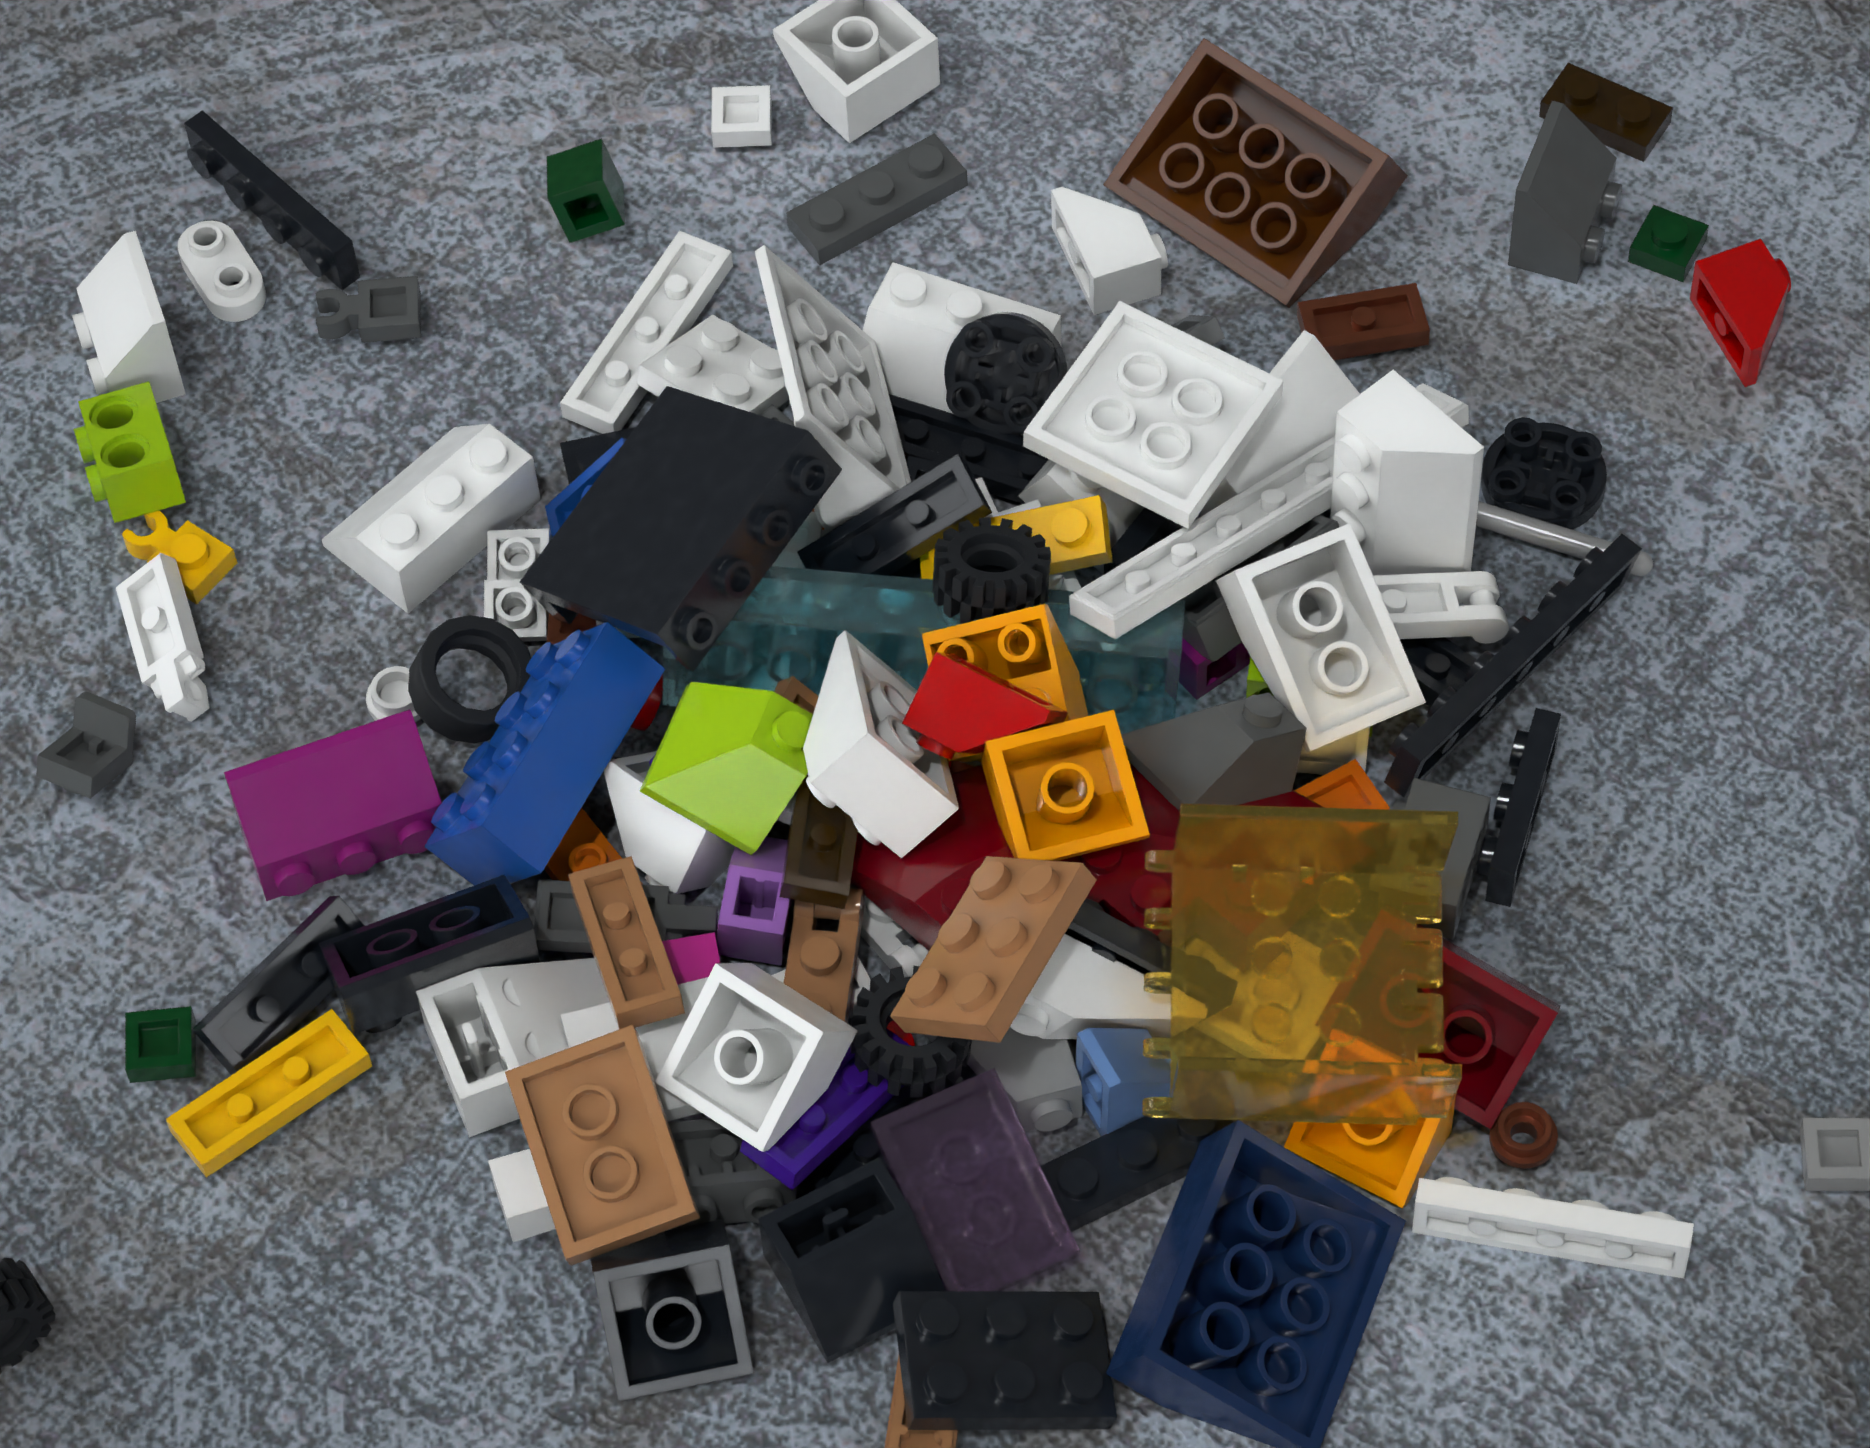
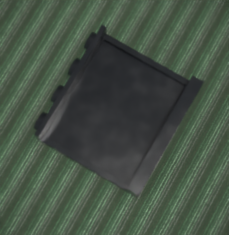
[520,386,842,672]

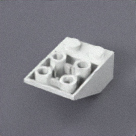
[416,958,609,1137]

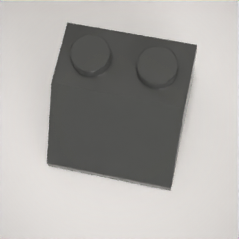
[1508,101,1622,284]

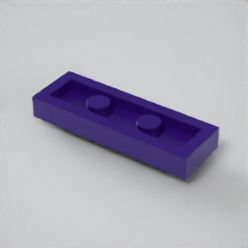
[740,1028,911,1190]

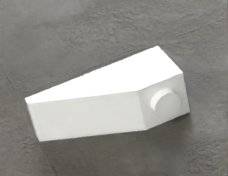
[1010,934,1208,1040]

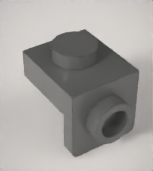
[36,691,136,799]

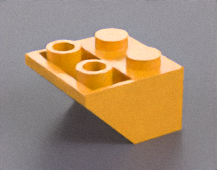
[922,604,1088,762]

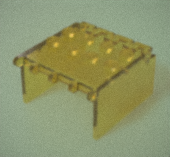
[1142,804,1462,1125]

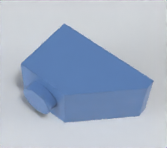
[1076,1027,1183,1136]

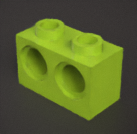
[73,381,186,523]

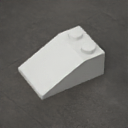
[1216,523,1426,752]
[803,630,959,858]

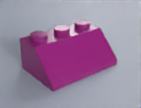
[224,709,442,901]

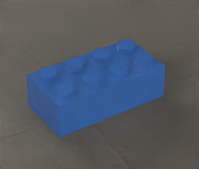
[424,622,665,885]

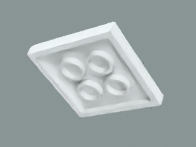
[1023,301,1284,529]

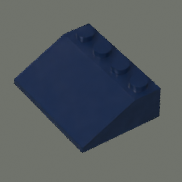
[1106,1120,1406,1448]

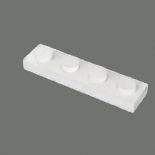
[560,230,733,434]
[1412,1177,1694,1279]

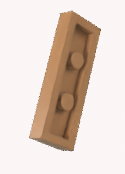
[568,856,685,1029]

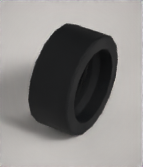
[408,615,531,744]

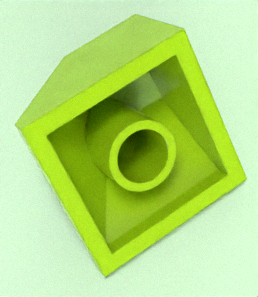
[639,682,813,855]

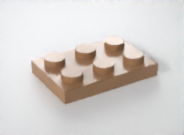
[890,856,1097,1043]
[505,1025,700,1266]

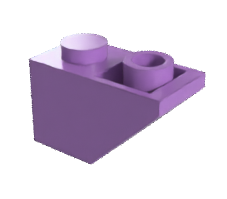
[717,837,793,966]

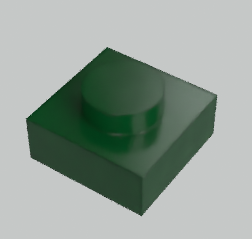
[1628,205,1709,282]
[125,1006,196,1083]

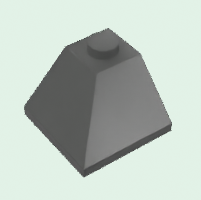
[1121,692,1307,818]

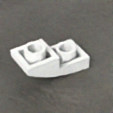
[484,528,552,642]

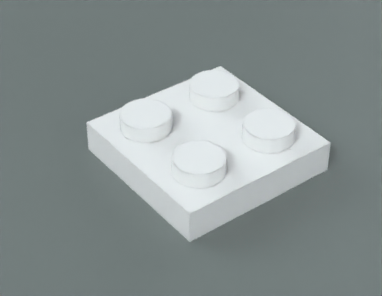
[637,314,789,415]

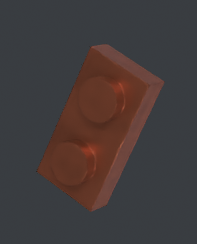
[1297,283,1430,360]

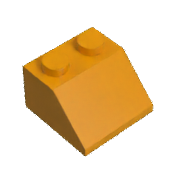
[981,710,1150,861]

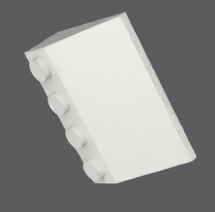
[755,245,911,533]

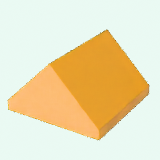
[1284,1027,1457,1209]

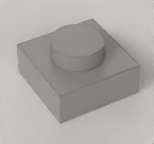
[1800,1118,1870,1191]

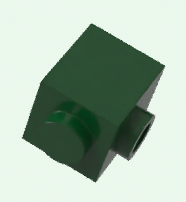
[547,138,625,243]

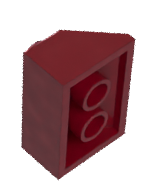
[1314,905,1560,1129]

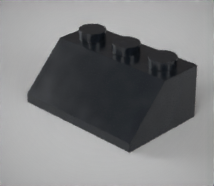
[319,874,540,1034]

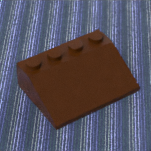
[1103,38,1408,308]

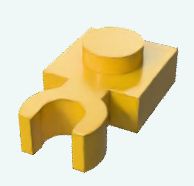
[122,511,237,605]

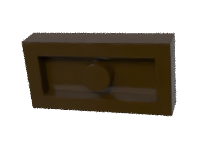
[1539,63,1673,162]
[779,775,858,909]

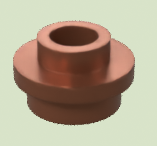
[1489,1102,1558,1168]

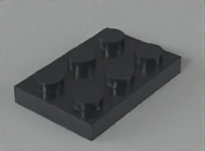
[893,1291,1117,1430]

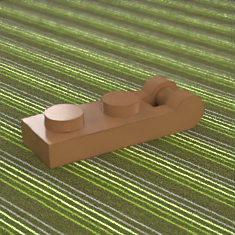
[784,888,865,1024]

